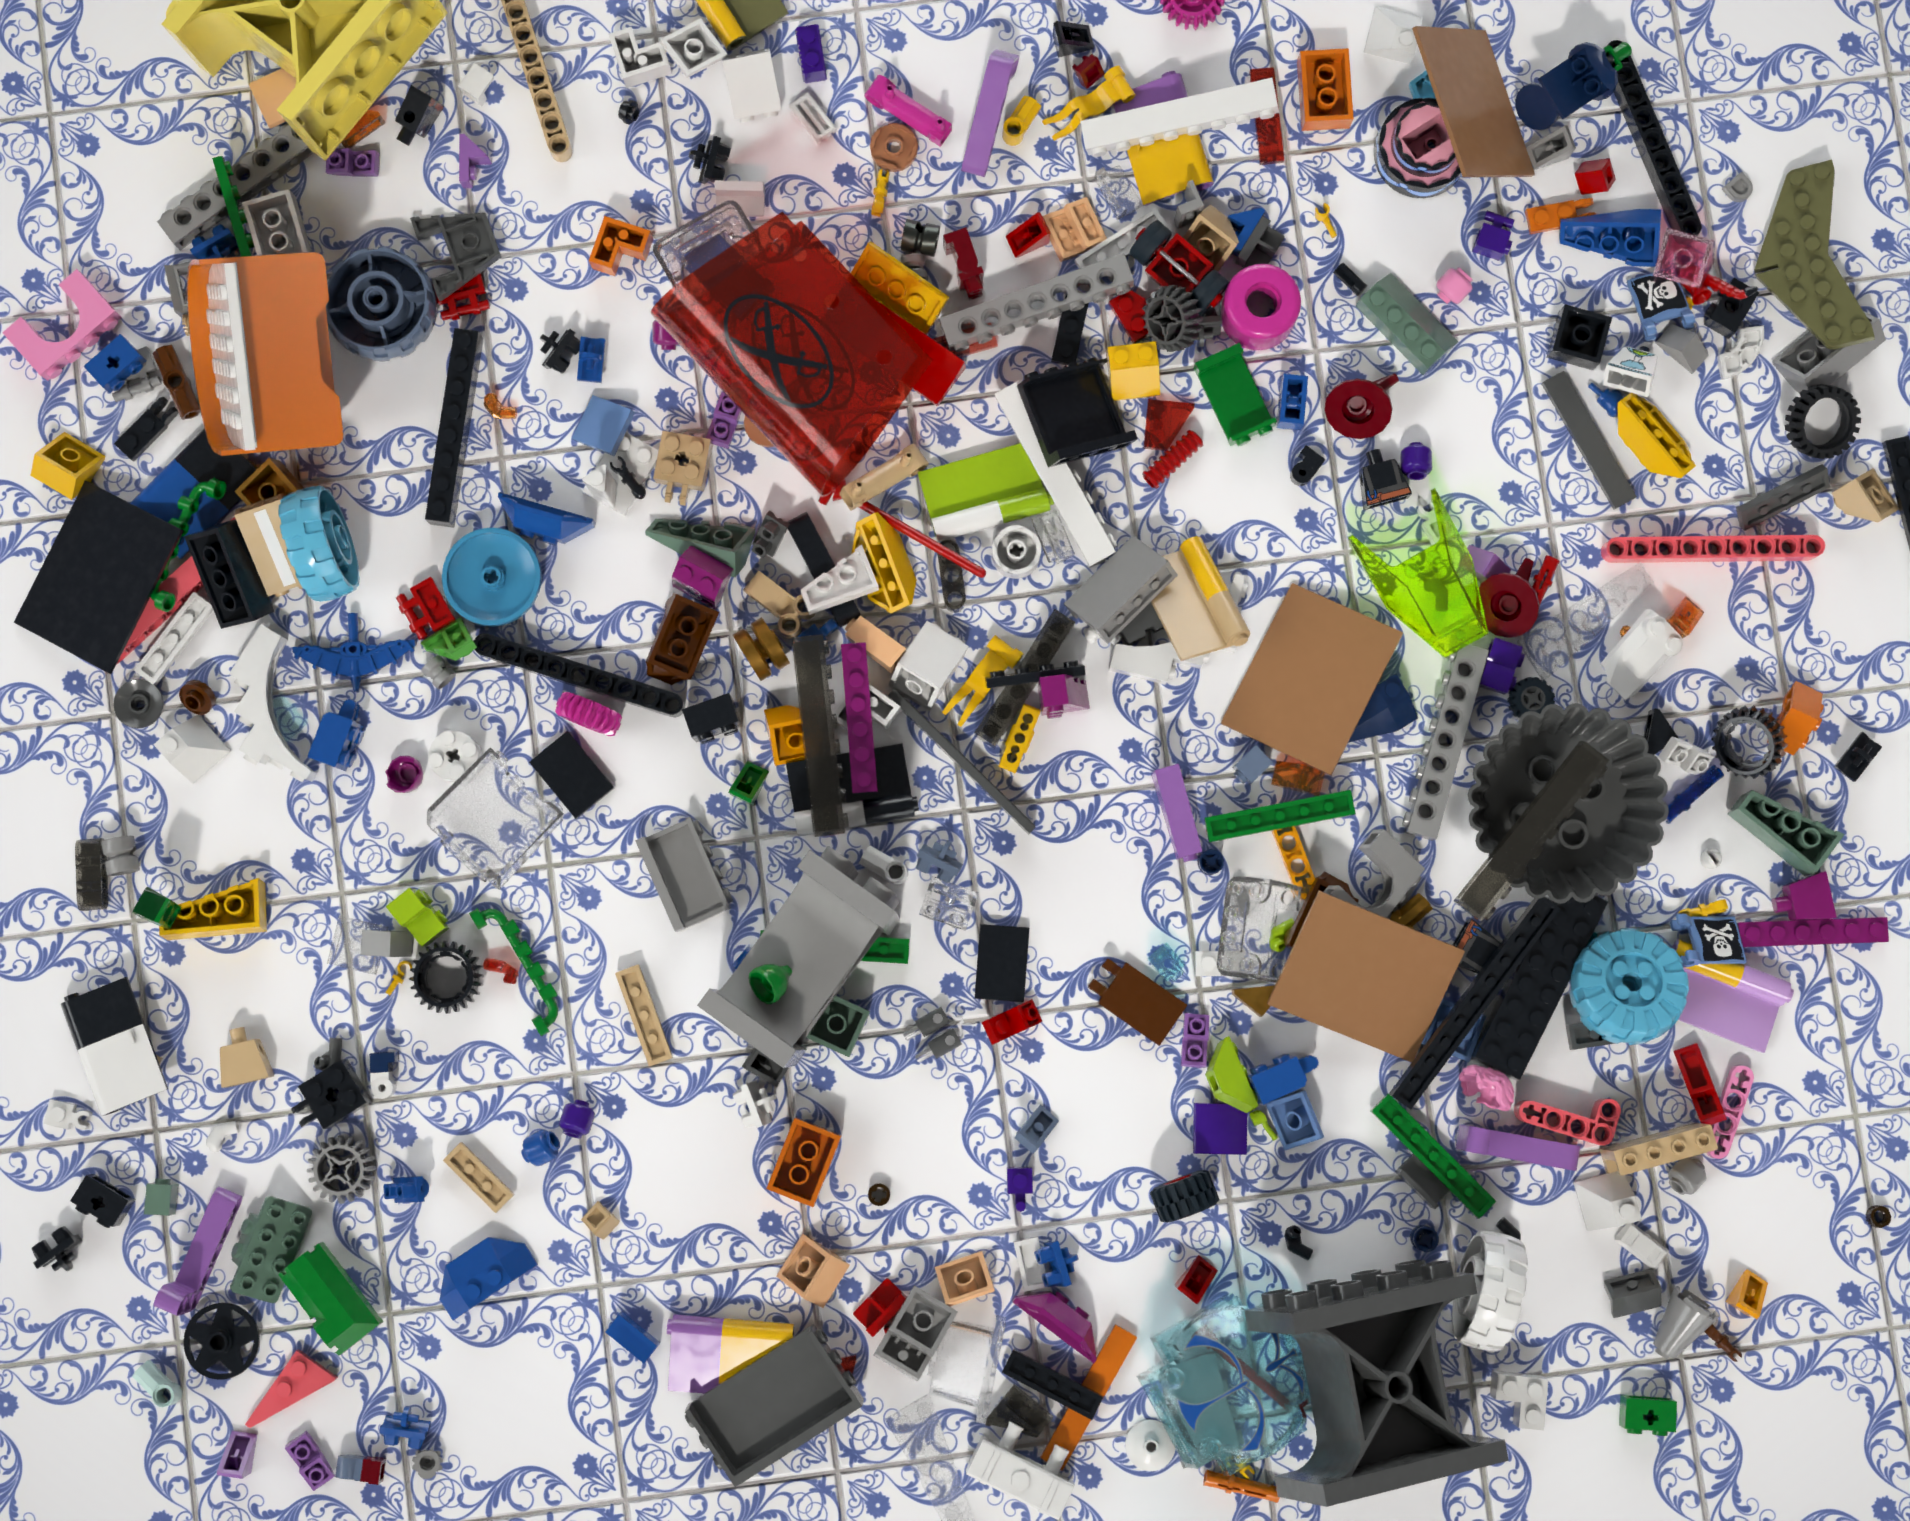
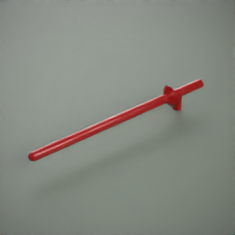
[802,467,986,578]

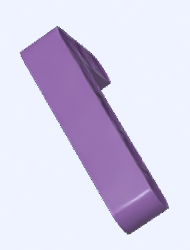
[961,49,1020,177]
[1455,1124,1581,1171]
[153,1186,243,1316]

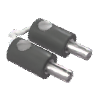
[903,1007,964,1063]

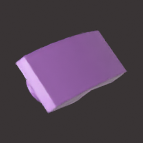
[325,148,380,177]
[706,392,745,449]
[1181,1013,1210,1068]
[285,1430,335,1491]

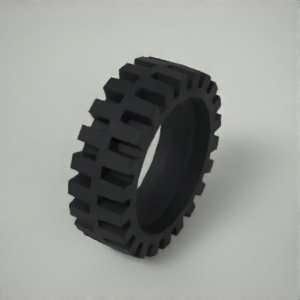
[1785,384,1861,459]

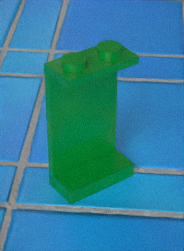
[1194,343,1277,447]

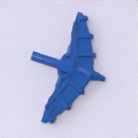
[292,613,416,692]

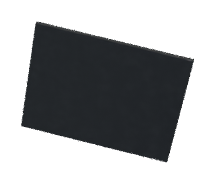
[13,480,184,674]

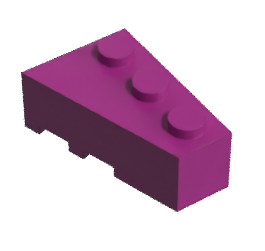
[1037,674,1090,719]

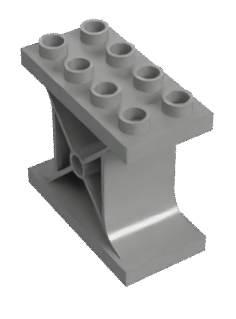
[697,846,900,1068]

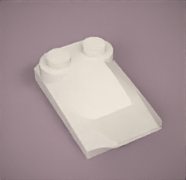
[1600,609,1683,701]

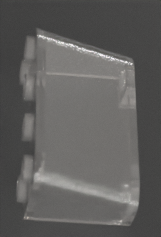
[1217,876,1302,984]

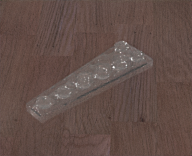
[1516,562,1654,680]
[885,1393,975,1521]

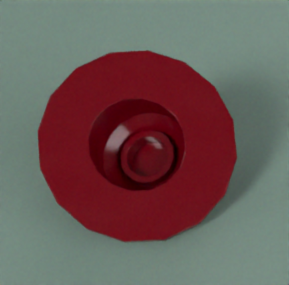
[1324,373,1399,439]
[1474,558,1540,638]

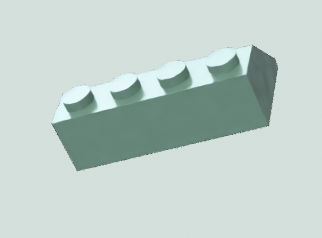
[1356,273,1458,375]

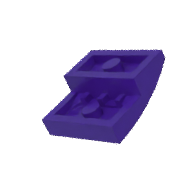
[1193,1103,1247,1155]

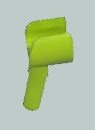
[1249,1110,1278,1141]

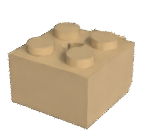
[653,431,713,506]

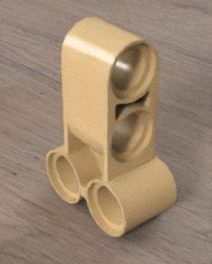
[743,571,816,639]

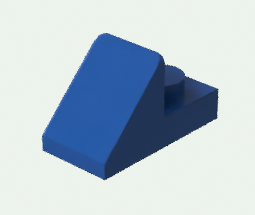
[1228,208,1266,257]

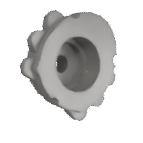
[412,1450,443,1479]

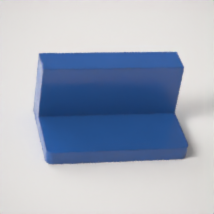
[605,1311,661,1364]

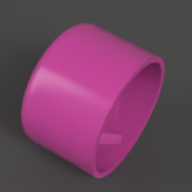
[1220,264,1301,350]

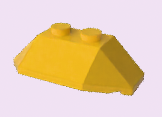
[1617,393,1696,478]
[852,512,917,613]

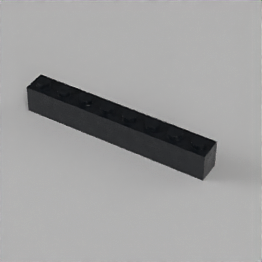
[425,328,484,528]

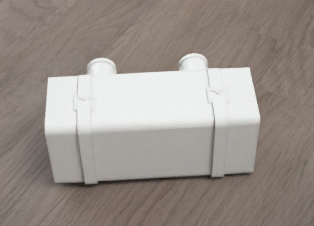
[966,1421,1075,1520]

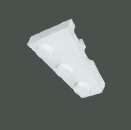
[800,544,879,615]

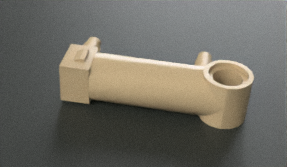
[839,444,929,511]

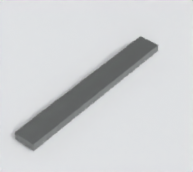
[888,689,1035,835]

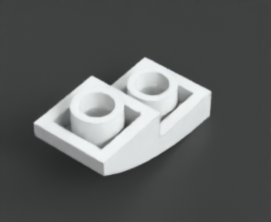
[1658,737,1714,776]

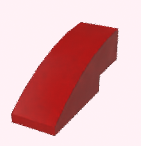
[1673,1043,1727,1125]

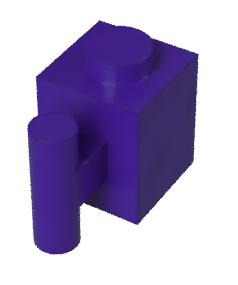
[1472,210,1515,261]
[1006,1167,1033,1212]

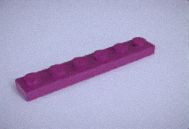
[841,642,877,793]
[1737,917,1889,947]

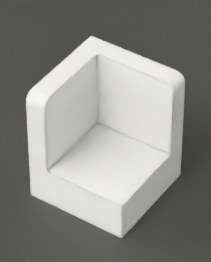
[458,63,494,107]

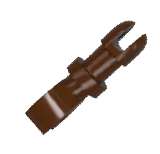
[1704,1324,1742,1362]

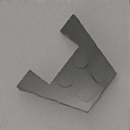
[410,213,502,301]

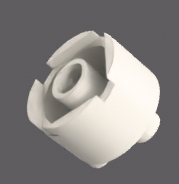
[992,525,1041,579]
[428,731,483,783]

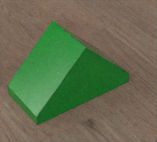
[728,761,769,806]

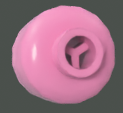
[1436,267,1473,304]

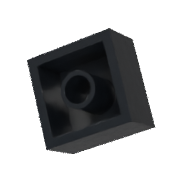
[1546,304,1612,370]
[682,693,743,744]

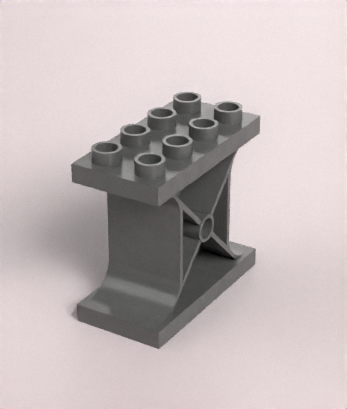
[1244,1260,1509,1507]

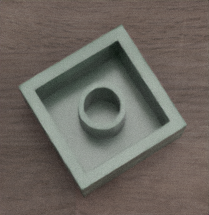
[806,996,870,1057]

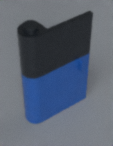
[130,428,257,559]

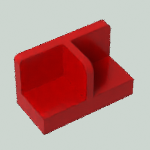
[853,1278,907,1337]

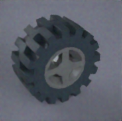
[1507,677,1555,718]

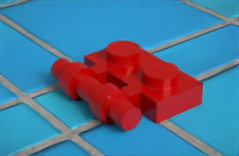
[433,273,490,321]
[396,577,456,640]

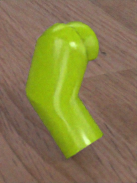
[1269,918,1295,952]

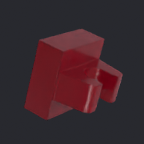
[1072,54,1105,89]

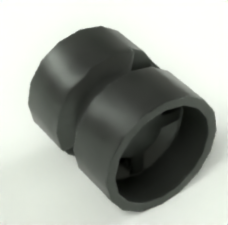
[901,219,940,257]

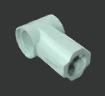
[132,1360,182,1408]

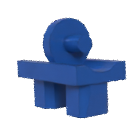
[190,224,238,259]
[577,336,606,383]
[383,1176,429,1203]
[1034,1241,1079,1287]
[379,1406,431,1449]

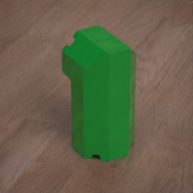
[278,1242,384,1356]

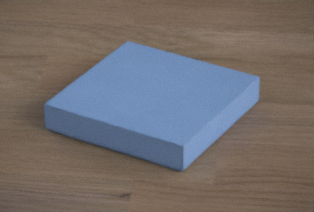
[572,395,635,456]

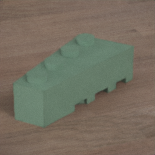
[1727,790,1845,877]

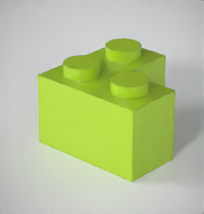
[386,888,450,947]

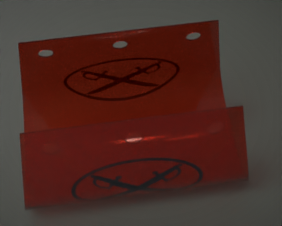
[651,212,932,497]

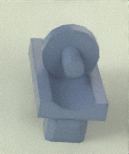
[916,840,963,884]

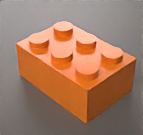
[1297,48,1354,131]
[766,1117,842,1207]

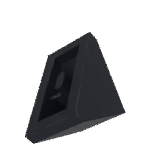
[1052,21,1094,58]
[1643,708,1679,755]

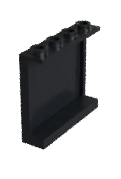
[1017,357,1138,468]

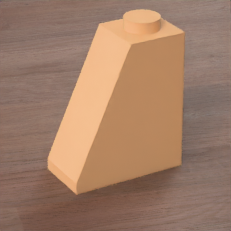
[845,615,906,674]

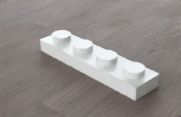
[1074,208,1169,269]
[134,592,213,686]

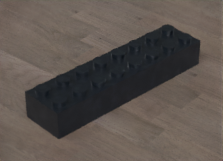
[1471,895,1608,1080]

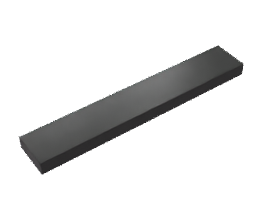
[1541,371,1637,510]

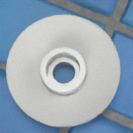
[1125,1419,1176,1471]

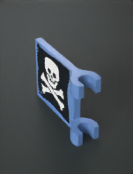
[1626,267,1696,342]
[1670,913,1747,967]

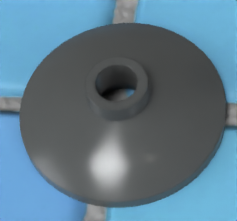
[113,679,164,729]

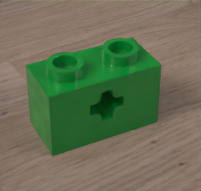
[1619,1395,1677,1436]

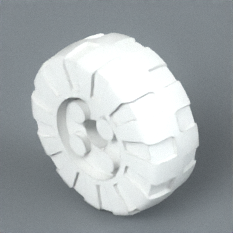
[1452,1231,1528,1352]

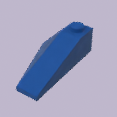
[1560,209,1661,267]

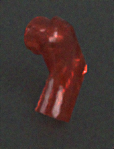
[483,958,519,984]

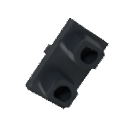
[688,136,731,184]
[540,329,580,374]
[1834,732,1882,782]
[31,1226,83,1271]

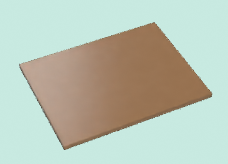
[1412,26,1535,177]
[1221,583,1403,776]
[1267,890,1465,1062]

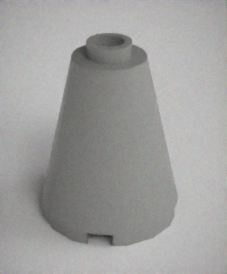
[1653,1286,1720,1359]

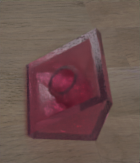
[1653,228,1715,288]

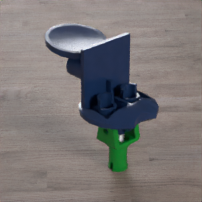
[1515,42,1632,131]

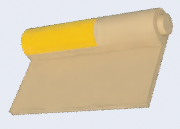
[1151,536,1250,661]

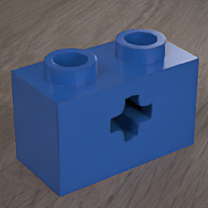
[83,334,147,393]
[1276,374,1308,430]

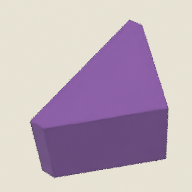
[1456,545,1511,582]
[217,1431,257,1479]

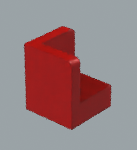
[1575,158,1616,195]

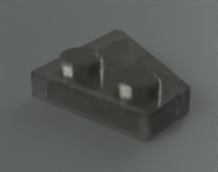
[983,1384,1053,1438]

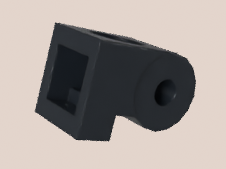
[1290,445,1326,486]

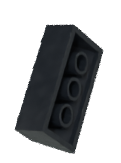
[184,519,274,629]

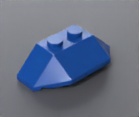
[498,492,596,546]
[439,1237,538,1321]

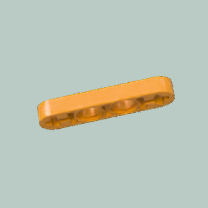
[1272,826,1315,900]

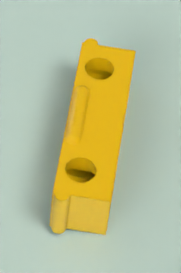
[998,703,1041,773]

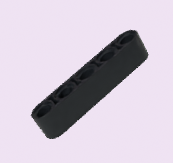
[787,512,861,628]

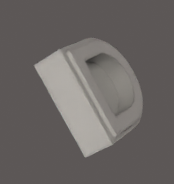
[1722,172,1753,202]

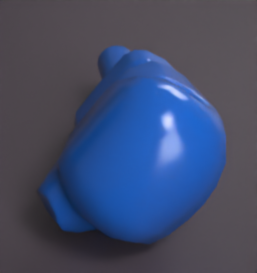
[1588,383,1626,417]

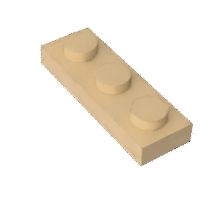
[443,1142,515,1213]

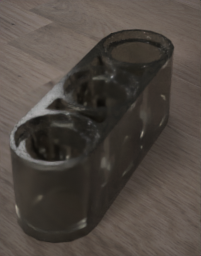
[937,539,966,613]
[75,838,108,911]

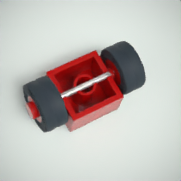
[1129,220,1229,315]

